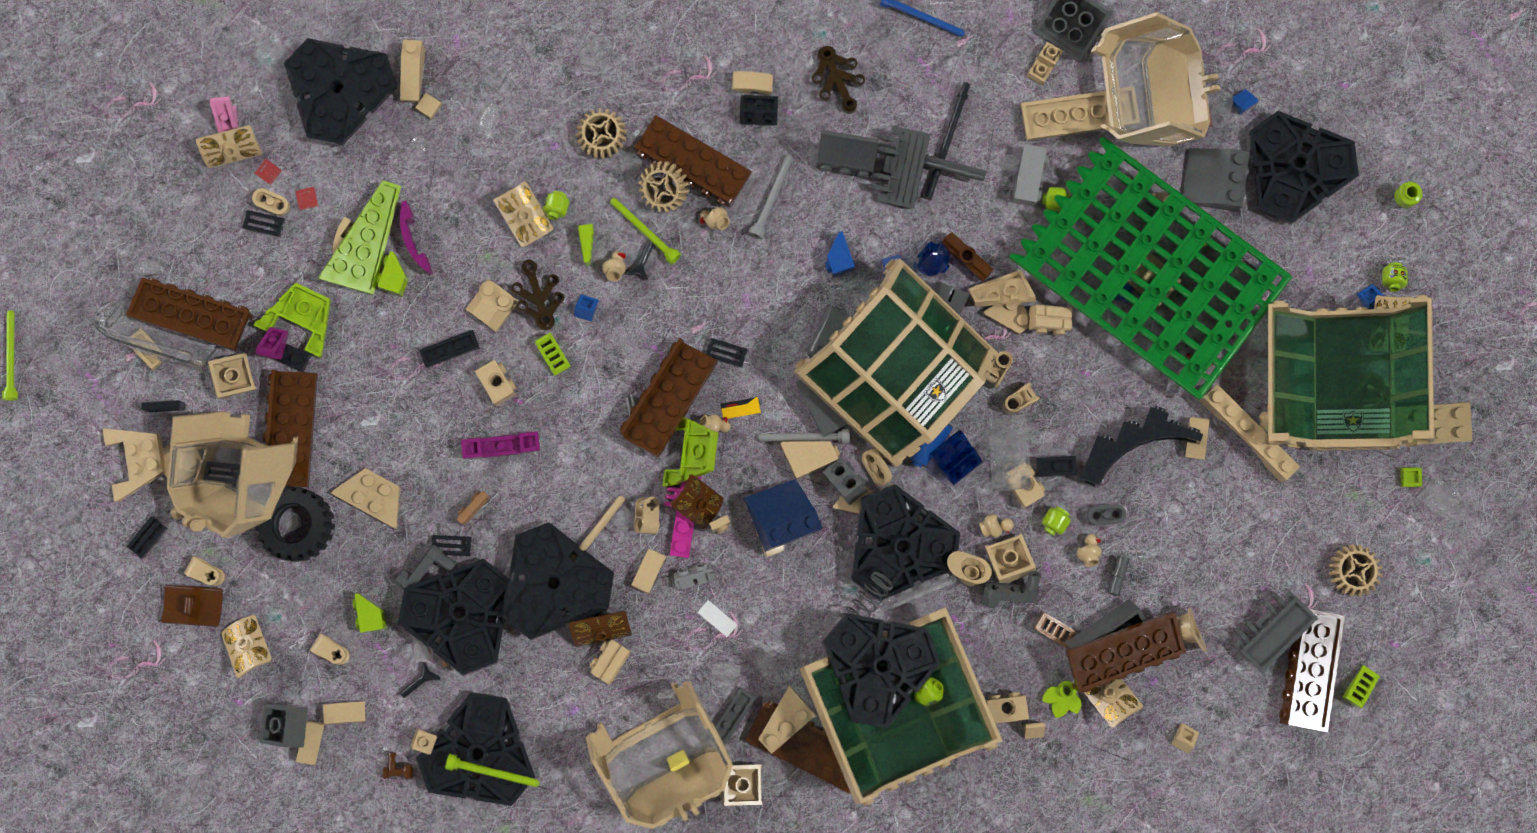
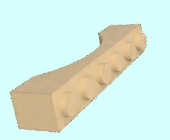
[1199,384,1300,482]

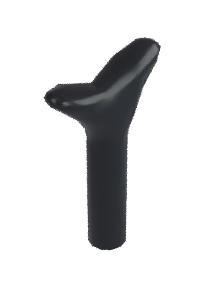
[625,241,654,280]
[400,662,441,698]

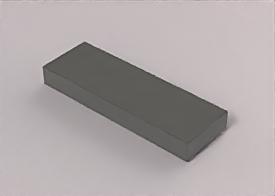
[708,687,756,745]

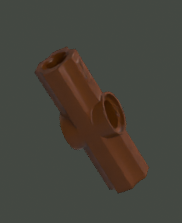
[940,231,994,282]

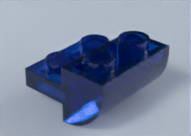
[930,430,983,486]

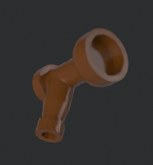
[383,752,413,780]

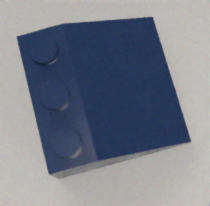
[743,479,823,552]

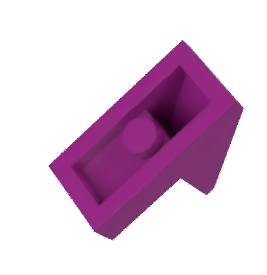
[256,327,288,359]

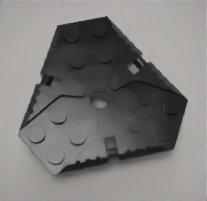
[284,38,397,146]
[1249,111,1359,224]
[851,483,960,601]
[502,522,614,640]
[398,559,510,676]
[822,613,940,728]
[416,692,535,806]

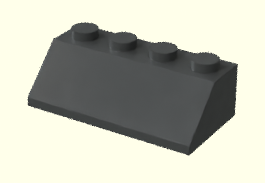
[1065,599,1146,649]

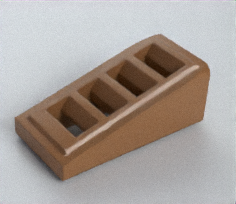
[1033,612,1076,649]

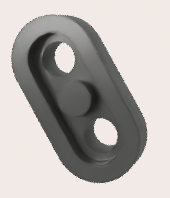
[1086,504,1126,526]

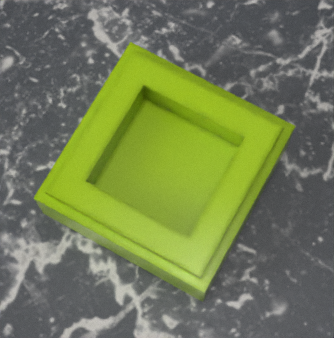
[1400,467,1423,487]

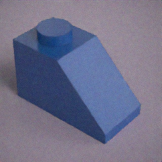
[824,231,855,277]

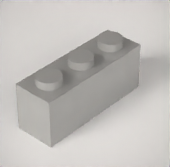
[1012,144,1049,207]

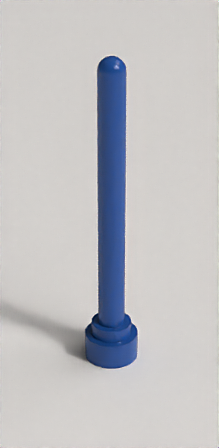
[880,0,965,37]

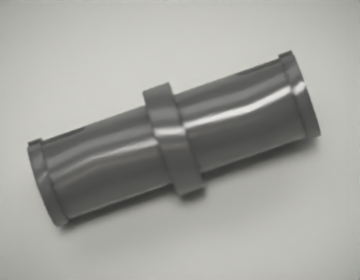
[1107,555,1130,596]

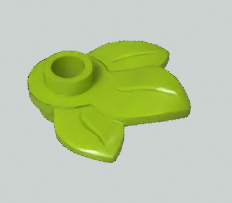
[1042,681,1081,718]

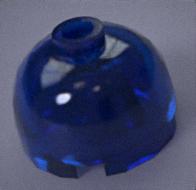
[913,238,950,277]

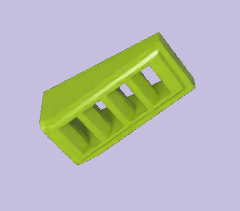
[578,224,594,266]
[535,332,571,376]
[1342,665,1380,709]

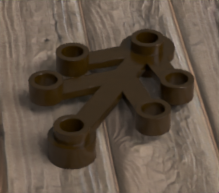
[812,46,865,114]
[511,260,565,330]

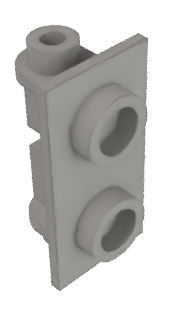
[674,563,715,590]

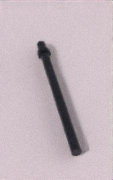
[924,82,970,200]

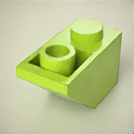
[377,251,409,297]
[352,594,387,633]

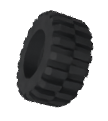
[255,487,335,562]

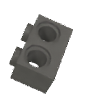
[823,458,867,506]

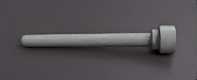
[749,155,793,239]
[758,428,850,444]

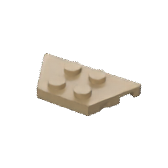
[331,468,400,529]

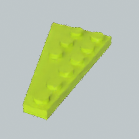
[317,180,401,295]

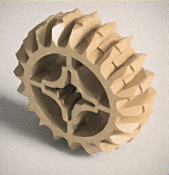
[576,108,627,159]
[638,161,689,212]
[1329,544,1383,597]

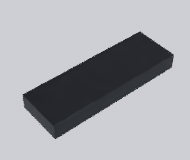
[419,330,480,368]

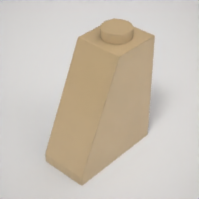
[780,441,840,480]

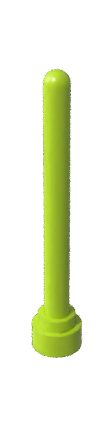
[610,198,681,265]
[2,310,18,401]
[445,754,540,787]

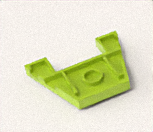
[254,283,331,358]
[662,417,719,487]

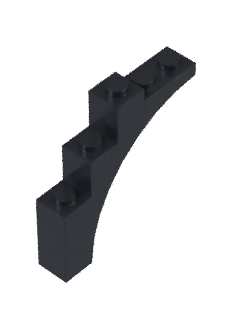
[1080,406,1203,488]

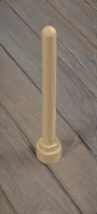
[570,496,625,562]

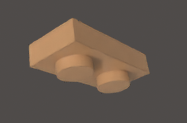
[457,491,491,526]

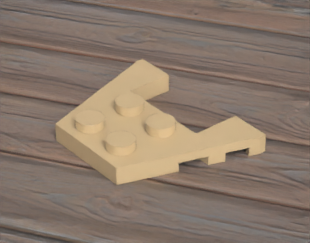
[103,428,167,502]

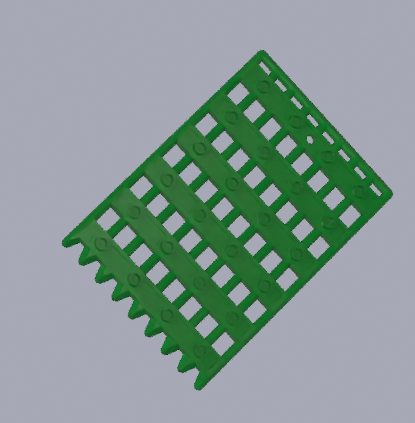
[1009,137,1292,400]

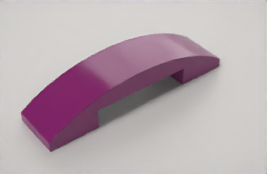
[400,200,433,275]
[461,431,540,459]

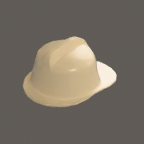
[947,551,992,586]
[1176,608,1206,652]

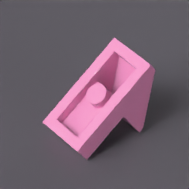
[210,96,238,133]

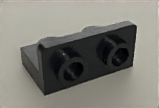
[740,95,778,126]

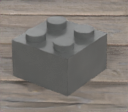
[260,703,308,747]

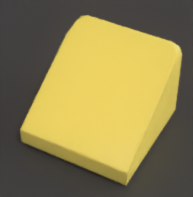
[667,750,690,772]

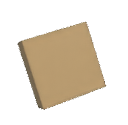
[415,93,442,120]

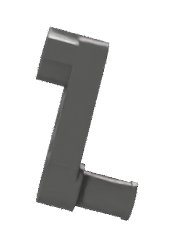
[393,544,456,590]
[981,571,1041,608]

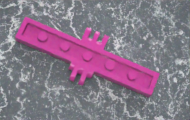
[664,476,702,558]

